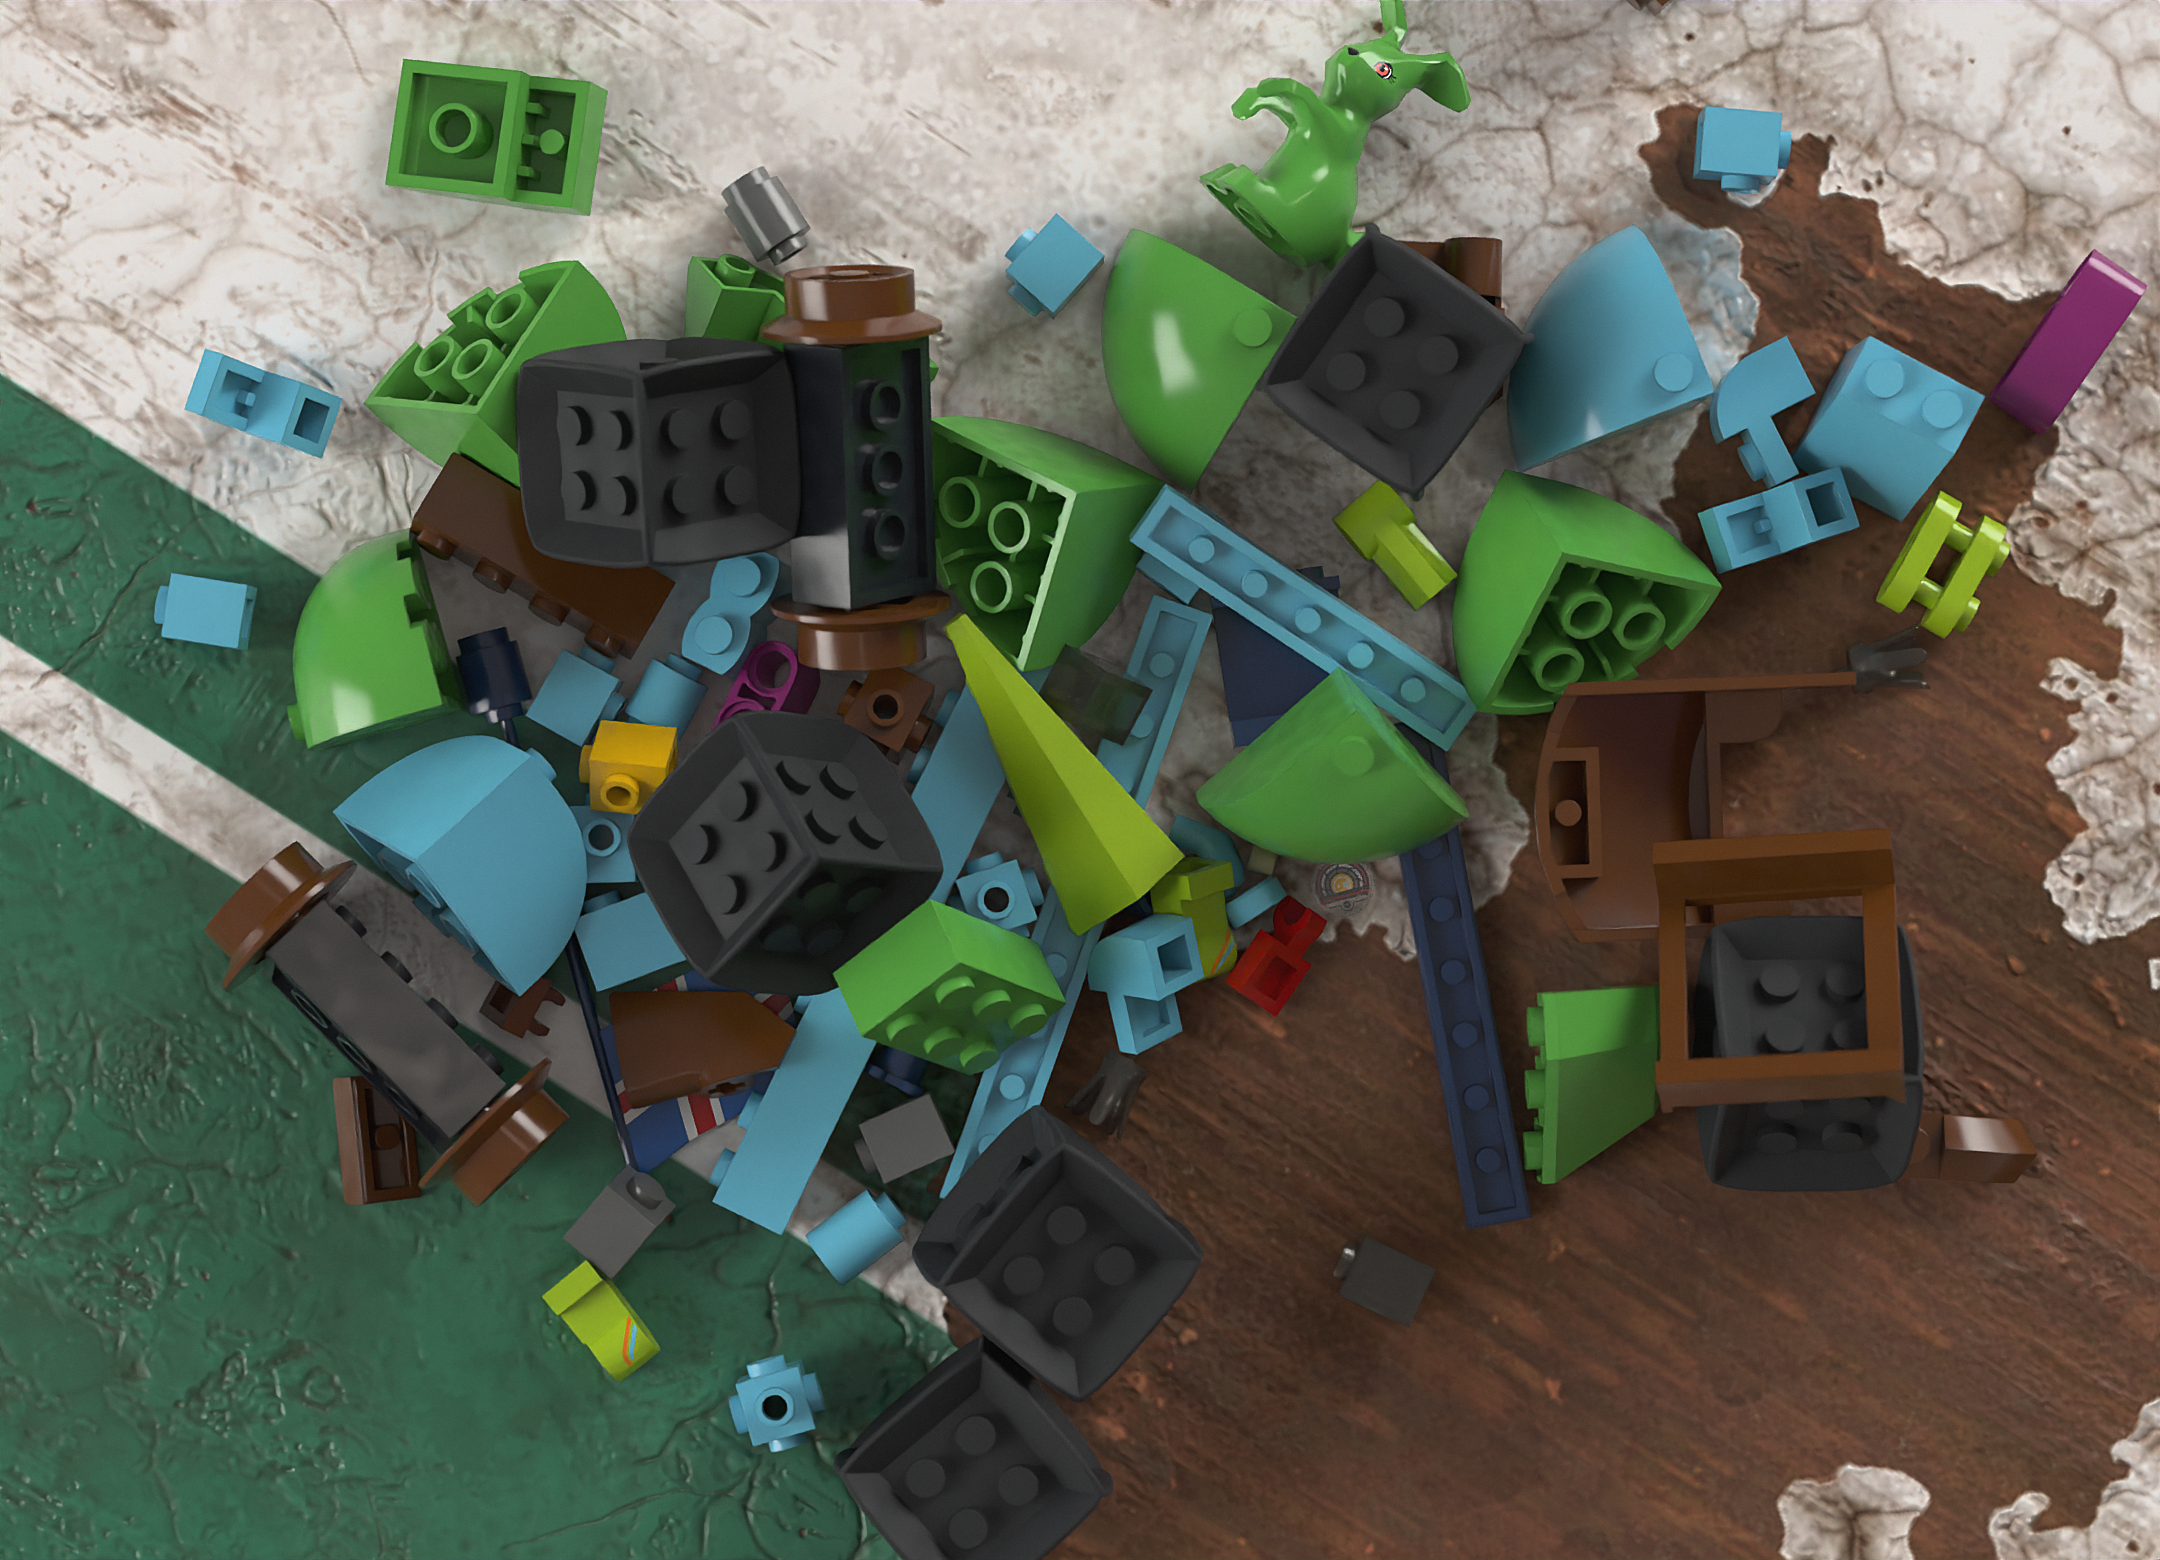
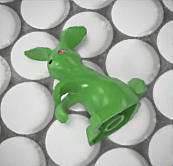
[1199,0,1471,272]

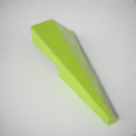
[943,613,1185,936]

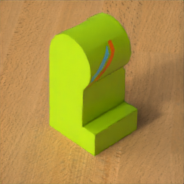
[1150,856,1237,986]
[542,1259,661,1383]

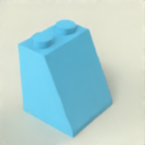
[1791,335,1985,522]

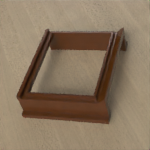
[1653,828,1906,1113]

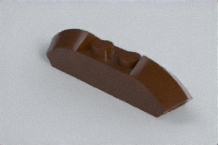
[1902,1112,2038,1184]

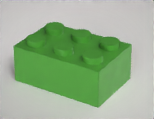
[833,899,1067,1076]

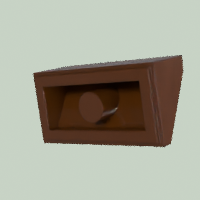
[333,1075,422,1205]

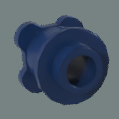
[864,1044,931,1098]

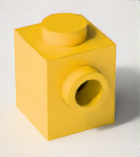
[579,720,678,815]

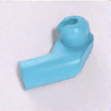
[1168,814,1245,899]

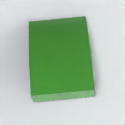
[385,59,608,216]

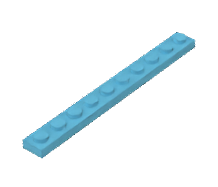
[939,594,1213,1199]

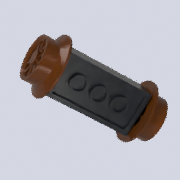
[759,264,951,671]
[204,841,570,1208]

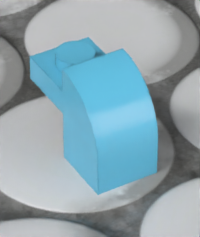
[1710,336,1816,489]
[184,349,343,459]
[1698,466,1860,574]
[1088,913,1204,1055]

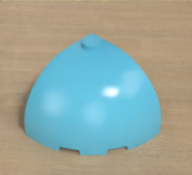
[1506,224,1715,473]
[333,735,587,996]

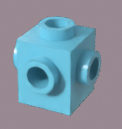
[948,851,1046,937]
[729,1354,826,1452]

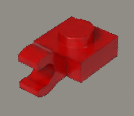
[1225,895,1327,1017]

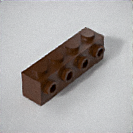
[409,452,676,660]

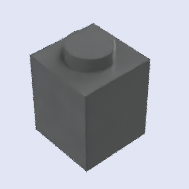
[853,1091,956,1184]
[563,1164,676,1280]

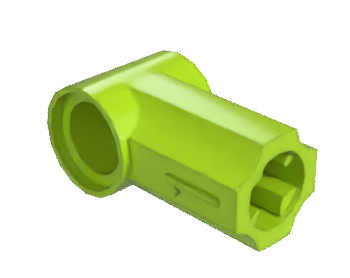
[1332,479,1458,611]

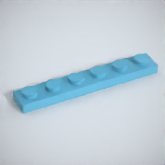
[1129,483,1477,751]

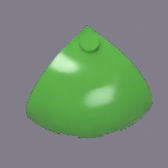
[1101,229,1297,495]
[363,260,627,491]
[931,416,1166,672]
[1452,469,1722,715]
[287,528,465,752]
[1195,666,1469,864]

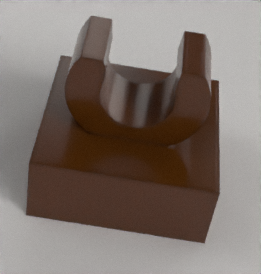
[479,975,566,1039]

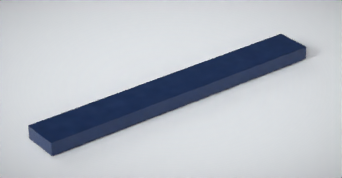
[1393,722,1532,1229]

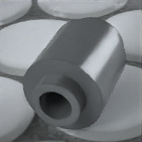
[721,166,811,266]

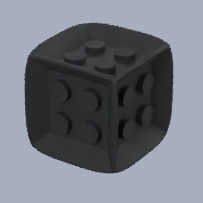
[1255,223,1535,502]
[516,337,801,568]
[627,710,944,996]
[1693,915,1924,1192]
[912,1105,1204,1403]
[833,1332,1113,1560]

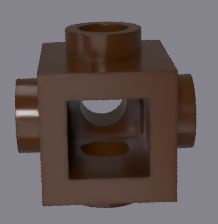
[837,667,935,766]

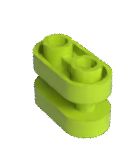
[1876,490,2011,639]

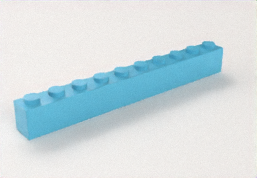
[708,660,1064,1235]

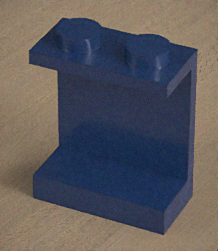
[1210,566,1341,749]

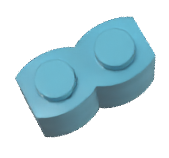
[682,552,792,682]

